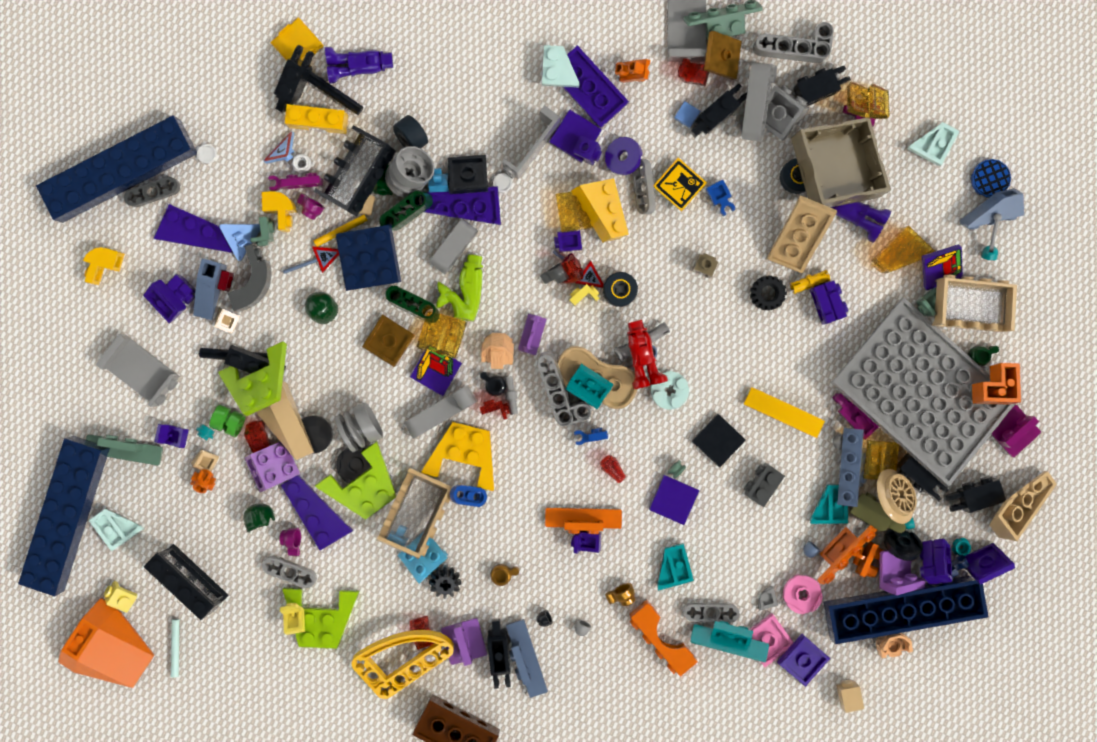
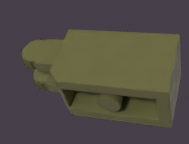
[849,492,906,533]

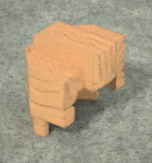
[481,333,514,369]
[875,633,913,658]

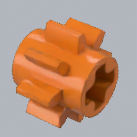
[190,469,216,493]

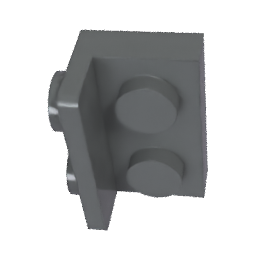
[744,463,785,507]

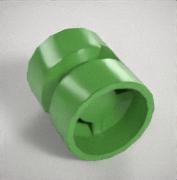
[209,404,246,437]

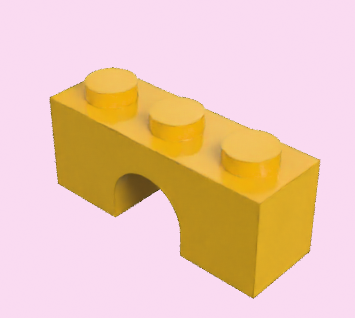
[285,104,348,134]

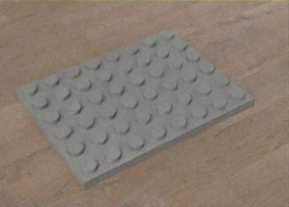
[831,298,1015,487]

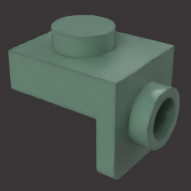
[250,217,275,247]
[916,287,936,317]

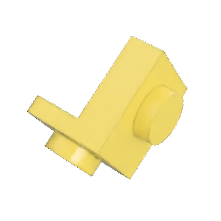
[569,284,600,306]
[104,581,137,613]
[280,603,305,635]

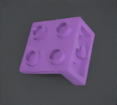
[244,442,300,492]
[879,550,925,596]

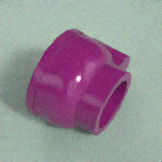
[296,193,325,220]
[279,528,301,556]

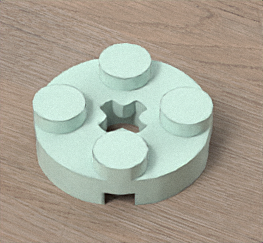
[650,371,689,410]

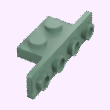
[684,0,763,40]
[86,434,163,466]

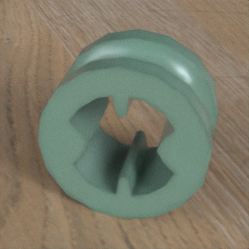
[668,460,686,479]

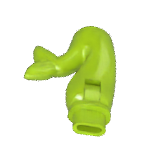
[436,254,483,322]

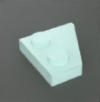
[89,509,144,551]

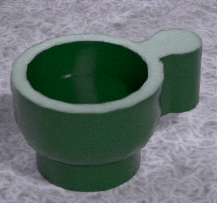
[968,346,1000,367]

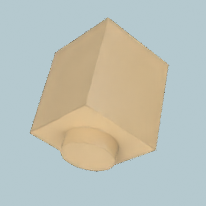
[836,680,864,713]

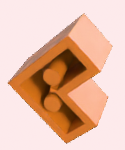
[972,363,1021,405]

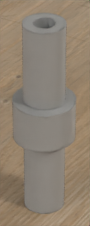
[505,376,518,415]

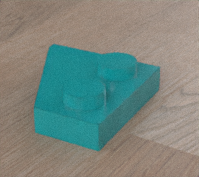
[810,485,848,524]
[657,543,694,591]

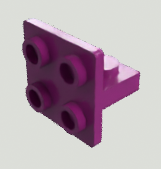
[991,405,1041,457]

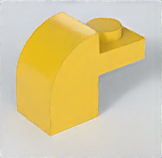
[262,191,297,232]
[83,247,125,285]

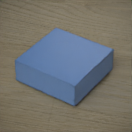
[674,101,701,129]

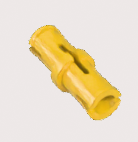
[790,270,831,294]

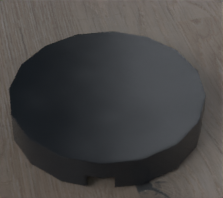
[302,415,333,454]
[336,446,372,483]
[883,529,923,561]

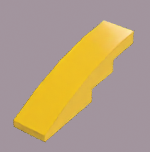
[744,387,825,438]

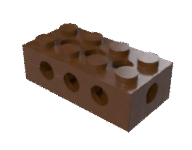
[412,694,500,742]

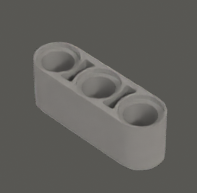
[429,219,478,275]

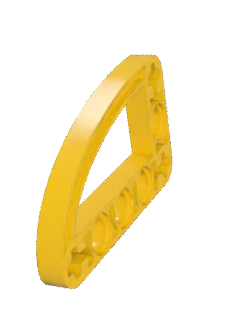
[351,630,454,699]

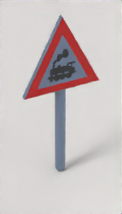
[283,246,339,274]
[553,250,604,288]

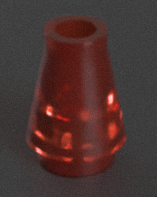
[599,454,626,483]

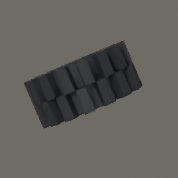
[750,275,787,311]

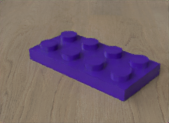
[562,45,629,129]

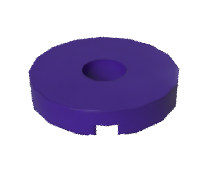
[605,137,643,176]

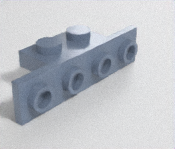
[837,428,869,507]
[506,619,548,698]

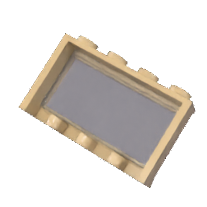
[932,275,1017,332]
[376,468,452,559]

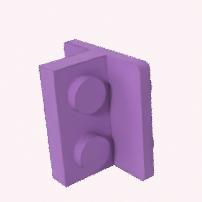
[441,618,487,666]

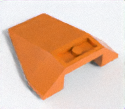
[58,598,155,688]

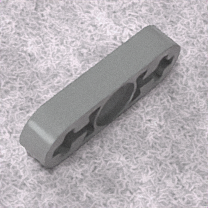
[632,159,656,214]
[262,556,317,588]
[683,602,740,622]

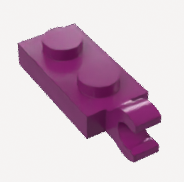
[268,173,323,191]
[832,392,879,440]

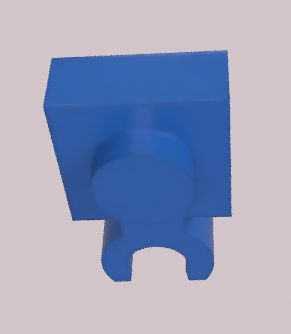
[705,180,735,216]

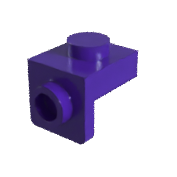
[573,136,602,166]
[554,230,582,253]
[154,424,189,448]
[571,531,601,554]

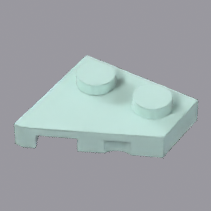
[542,45,579,88]
[907,122,960,166]

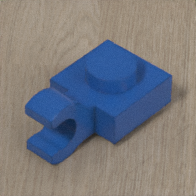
[574,427,608,445]

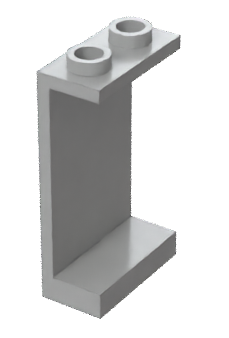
[668,0,707,62]
[502,105,560,179]
[95,334,180,407]

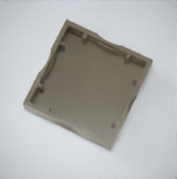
[791,117,891,208]

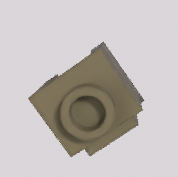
[692,253,718,278]

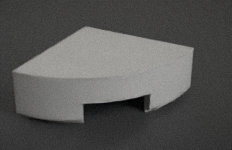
[758,586,778,611]

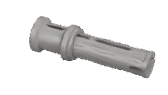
[613,322,670,363]

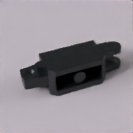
[274,44,314,112]
[690,83,747,138]
[487,618,511,689]

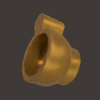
[490,564,519,586]
[605,583,635,606]

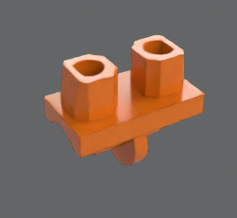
[615,59,651,83]
[853,541,884,578]

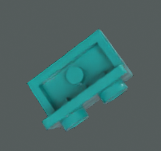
[566,363,614,409]

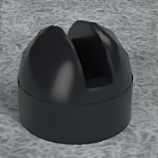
[536,610,553,627]

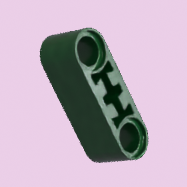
[379,191,433,231]
[385,286,440,323]

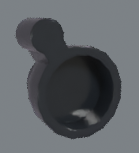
[480,372,506,397]

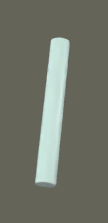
[171,619,180,678]

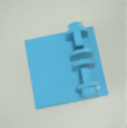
[398,531,448,584]

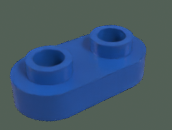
[450,485,487,507]

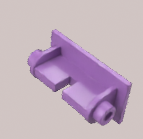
[518,313,547,355]

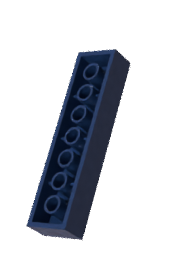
[36,115,197,223]
[18,436,110,597]
[823,576,989,645]

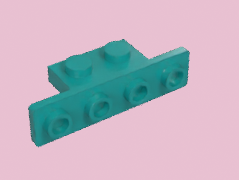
[690,621,769,662]

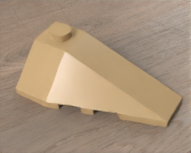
[257,381,314,460]
[989,471,1057,541]

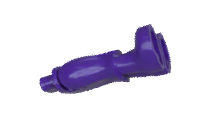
[325,47,394,84]
[831,202,891,243]

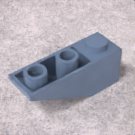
[960,188,1024,229]
[193,258,227,320]

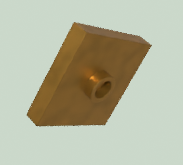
[704,31,742,80]
[362,314,415,367]

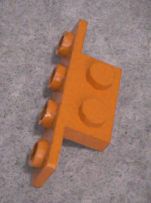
[545,508,622,534]
[817,525,877,585]

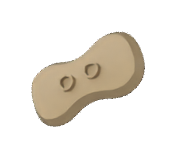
[556,346,638,409]

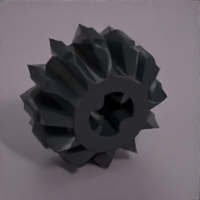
[429,565,462,599]

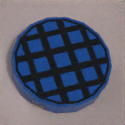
[971,159,1011,198]

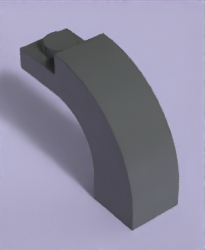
[228,244,272,312]

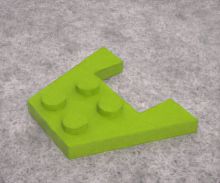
[218,341,287,416]
[315,441,397,520]
[282,588,360,649]

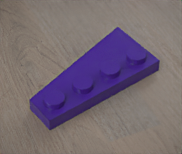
[422,186,501,225]
[154,204,233,253]
[281,475,354,550]

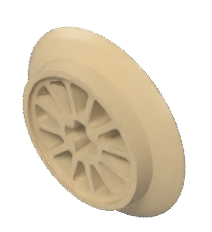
[877,469,917,524]

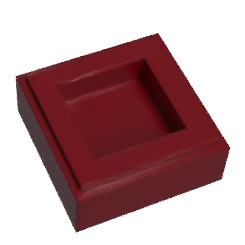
[217,270,234,292]

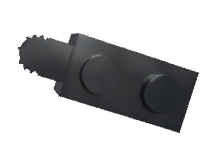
[793,65,851,107]
[895,452,949,502]
[945,476,1006,513]

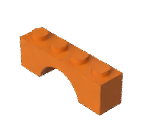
[629,599,698,677]

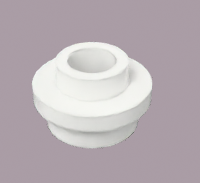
[292,154,312,173]

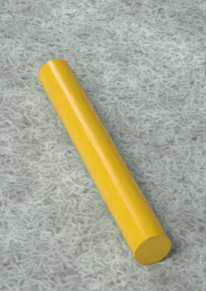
[313,214,368,247]

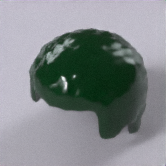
[305,292,338,324]
[243,503,275,533]

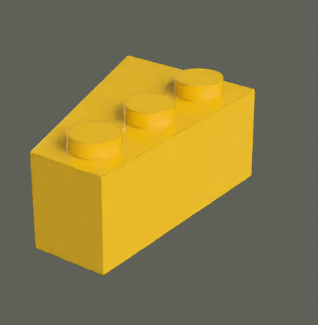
[571,178,629,243]

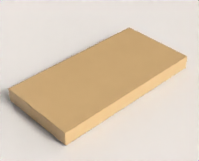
[767,195,837,273]

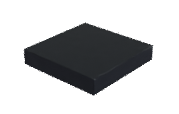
[448,155,488,194]
[692,413,746,467]

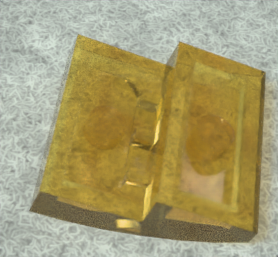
[847,81,890,119]
[555,192,593,232]
[416,311,467,358]
[863,440,899,480]

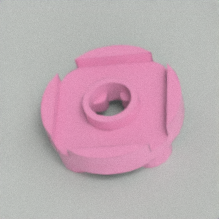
[783,574,823,614]

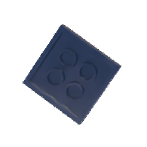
[335,225,401,291]

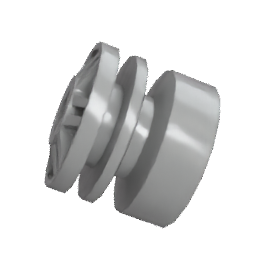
[385,146,435,198]
[335,402,383,452]

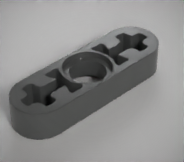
[124,177,180,207]

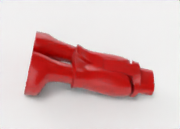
[627,320,668,390]

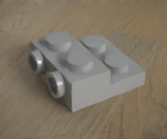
[765,85,809,140]

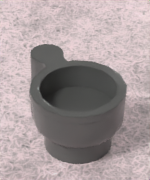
[540,261,570,284]

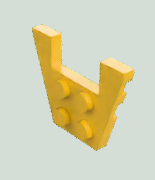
[421,422,494,491]

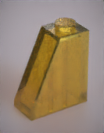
[871,225,935,274]

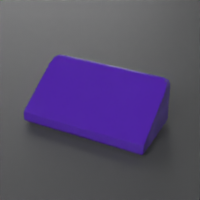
[143,280,186,324]

